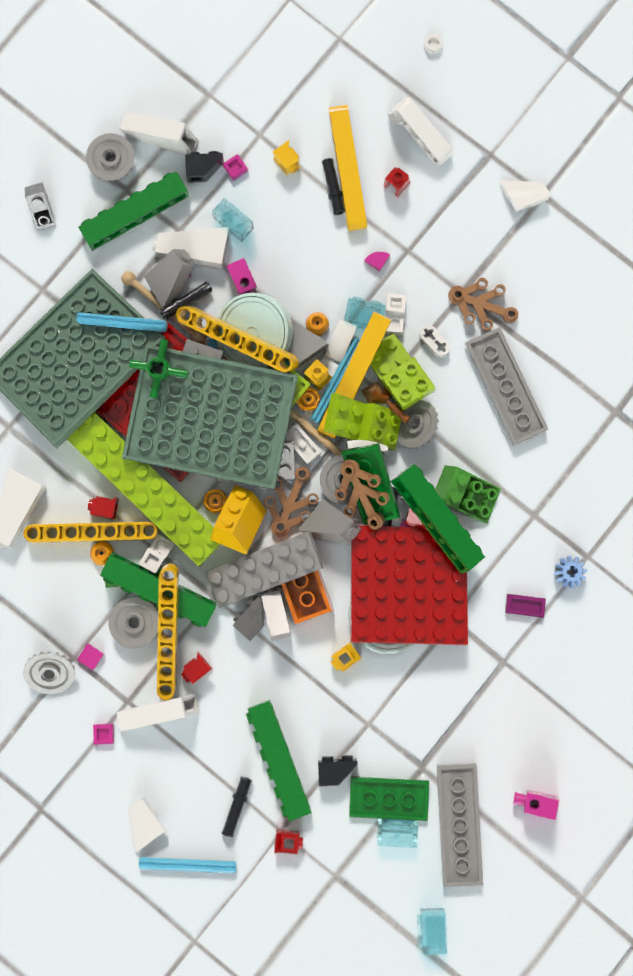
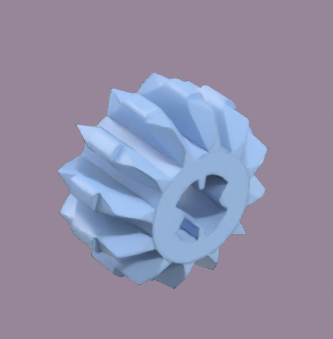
[554,555,587,588]

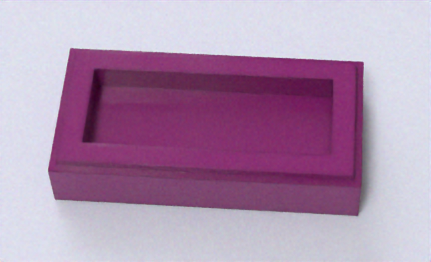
[505,594,546,618]

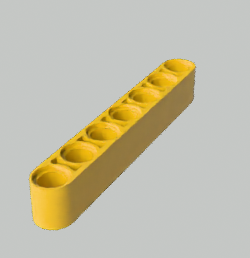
[329,105,367,231]
[176,306,299,372]
[317,311,391,439]
[23,522,159,543]
[157,564,179,700]

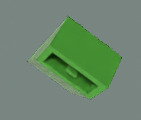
[435,465,501,524]

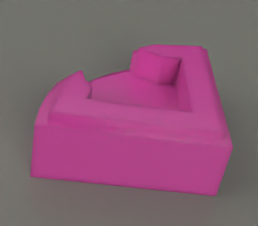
[364,252,390,272]

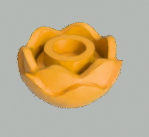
[305,312,329,336]
[297,387,320,411]
[203,489,227,513]
[90,542,114,565]

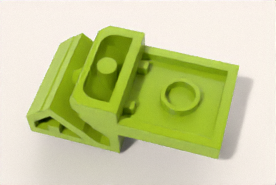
[370,333,435,411]
[324,393,401,450]

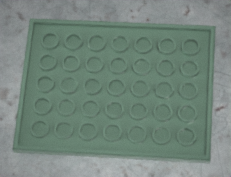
[0,269,167,448]
[122,344,298,490]

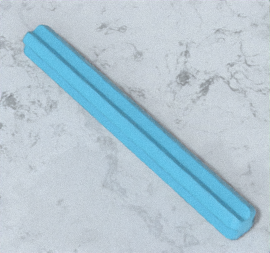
[76,312,168,332]
[311,338,360,423]
[138,857,237,873]

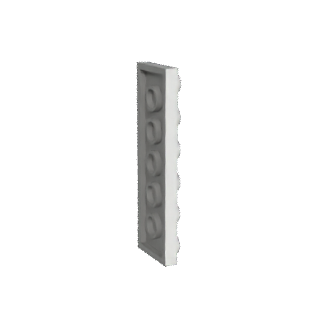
[465,327,549,446]
[206,531,324,608]
[437,763,483,887]

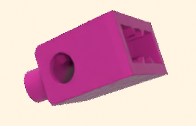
[226,258,257,296]
[513,790,560,820]

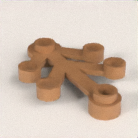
[448,278,519,331]
[335,460,390,530]
[264,467,319,537]

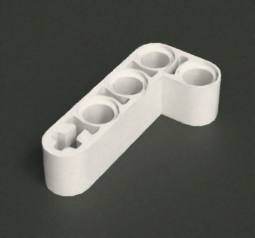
[387,97,454,166]

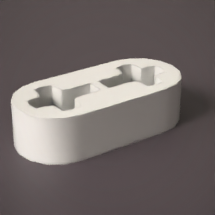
[419,325,450,357]

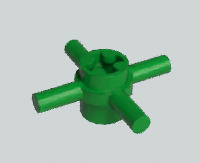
[129,339,189,399]

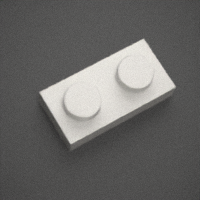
[285,423,322,465]

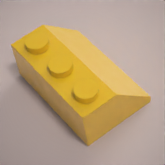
[210,485,267,555]

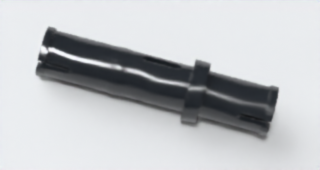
[322,158,345,215]
[159,281,212,320]
[221,776,252,838]

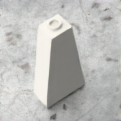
[120,111,198,155]
[153,227,230,269]
[0,467,46,549]
[117,693,200,731]

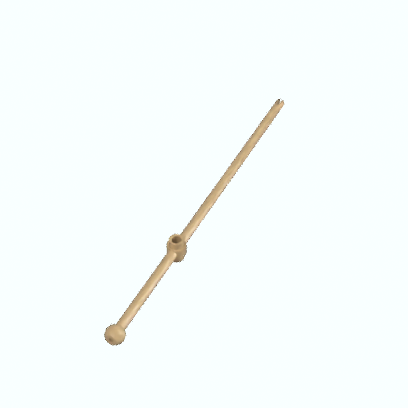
[121,271,342,456]

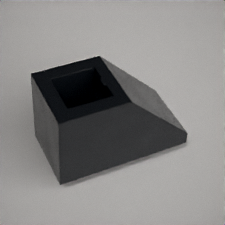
[185,151,224,183]
[318,755,358,786]

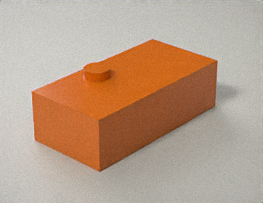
[281,570,334,624]

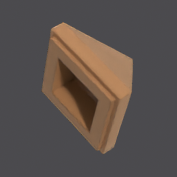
[361,381,383,404]

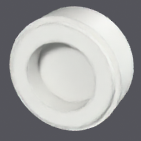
[424,34,443,54]

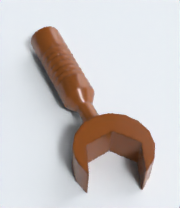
[372,388,410,424]

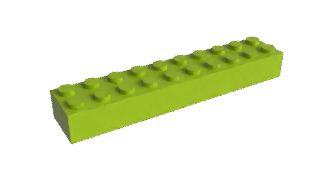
[67,412,221,567]

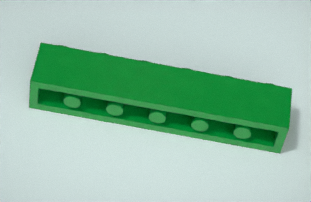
[78,171,189,251]
[391,464,485,574]
[100,552,217,627]
[246,699,312,822]

